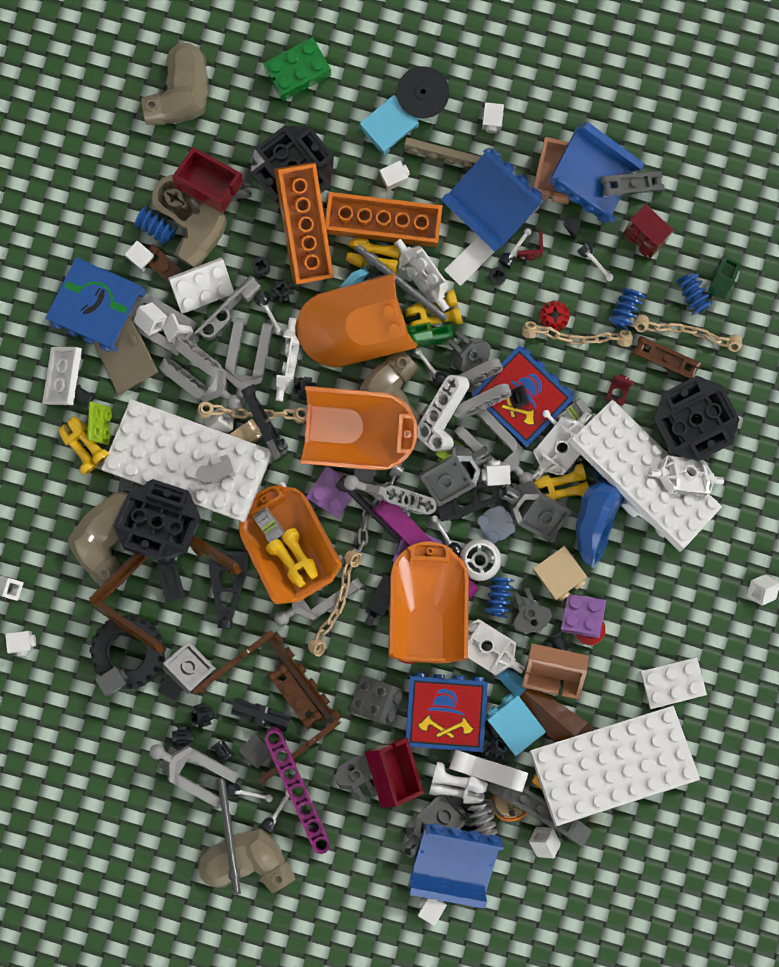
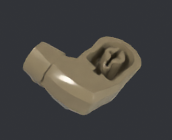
[152,175,227,268]
[68,492,128,587]

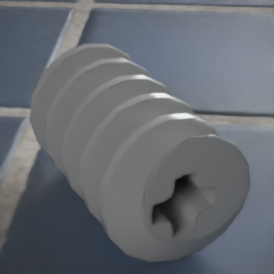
[467,801,497,835]

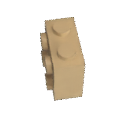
[533,546,587,601]

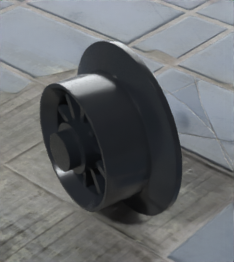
[397,66,450,119]

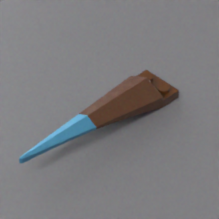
[497,669,596,743]

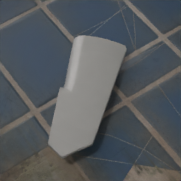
[189,276,261,341]

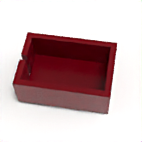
[172,147,243,213]
[623,204,674,258]
[365,738,424,808]

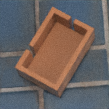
[533,137,570,205]
[522,643,589,699]

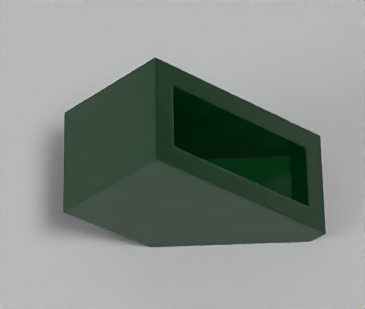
[708,256,741,299]

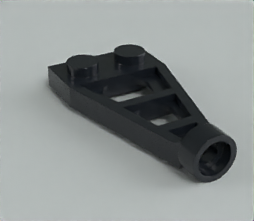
[241,384,288,460]
[438,481,513,522]
[209,551,249,629]

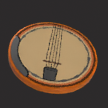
[491,795,527,822]

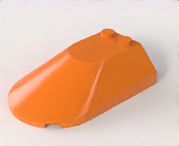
[296,273,417,367]
[300,386,418,470]
[239,485,342,604]
[388,542,469,663]

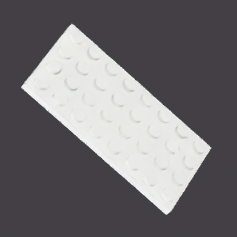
[102,399,272,523]
[569,400,722,552]
[529,706,700,827]

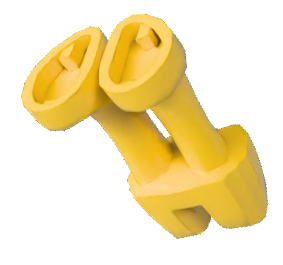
[345,238,401,274]
[405,289,463,326]
[58,416,110,476]
[533,463,589,500]
[266,528,318,588]

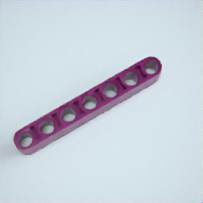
[373,497,479,600]
[265,727,330,854]

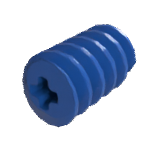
[135,206,178,245]
[676,273,712,316]
[609,288,645,331]
[484,577,515,618]

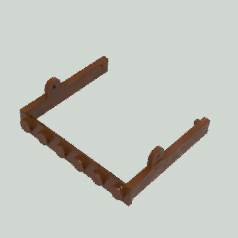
[89,536,241,654]
[192,630,342,784]

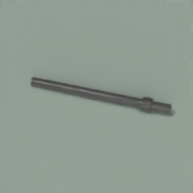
[355,244,448,322]
[217,778,241,895]

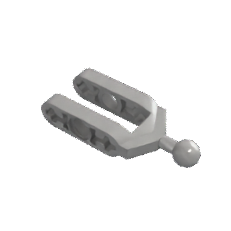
[130,293,197,356]
[225,317,273,411]
[159,335,242,410]
[423,359,512,419]
[453,409,534,485]
[344,475,437,515]
[274,554,363,626]
[150,744,240,809]

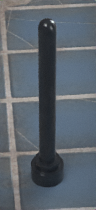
[335,475,401,543]

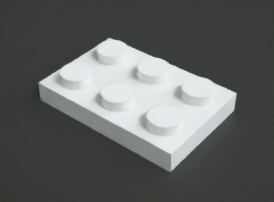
[168,258,234,314]
[42,347,82,405]
[640,657,707,709]

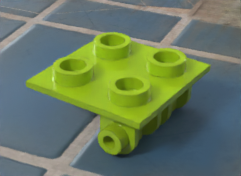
[87,402,112,445]

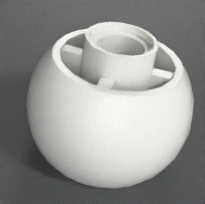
[459,539,501,581]

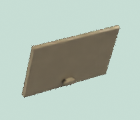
[93,314,158,395]

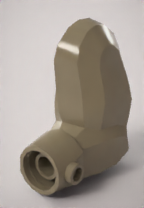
[142,42,209,125]
[359,351,422,442]
[198,827,296,894]

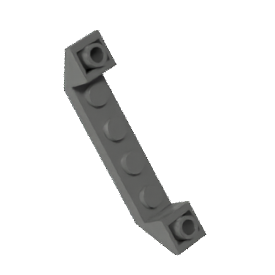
[486,781,592,848]

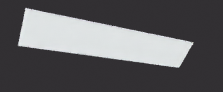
[445,207,539,286]

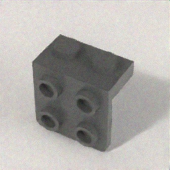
[349,675,404,726]

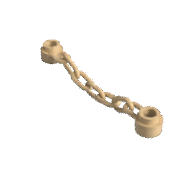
[634,315,742,352]
[522,321,633,347]
[197,402,307,424]
[308,550,362,656]

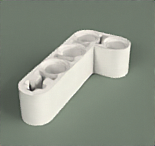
[417,375,469,452]
[449,750,528,792]

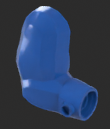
[576,477,626,568]

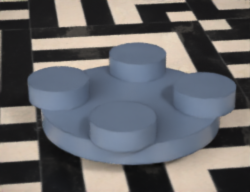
[478,505,516,543]

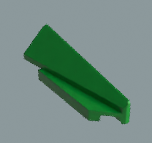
[406,322,455,347]

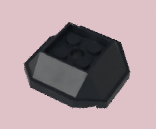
[250,125,334,205]
[653,376,740,462]
[113,479,201,561]

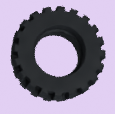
[89,615,166,689]

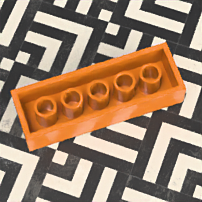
[274,162,334,284]
[325,192,443,248]

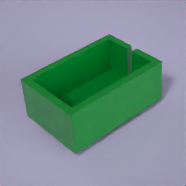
[263,37,332,102]

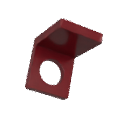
[516,231,543,261]
[605,374,634,406]

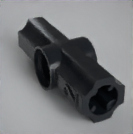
[231,698,291,732]

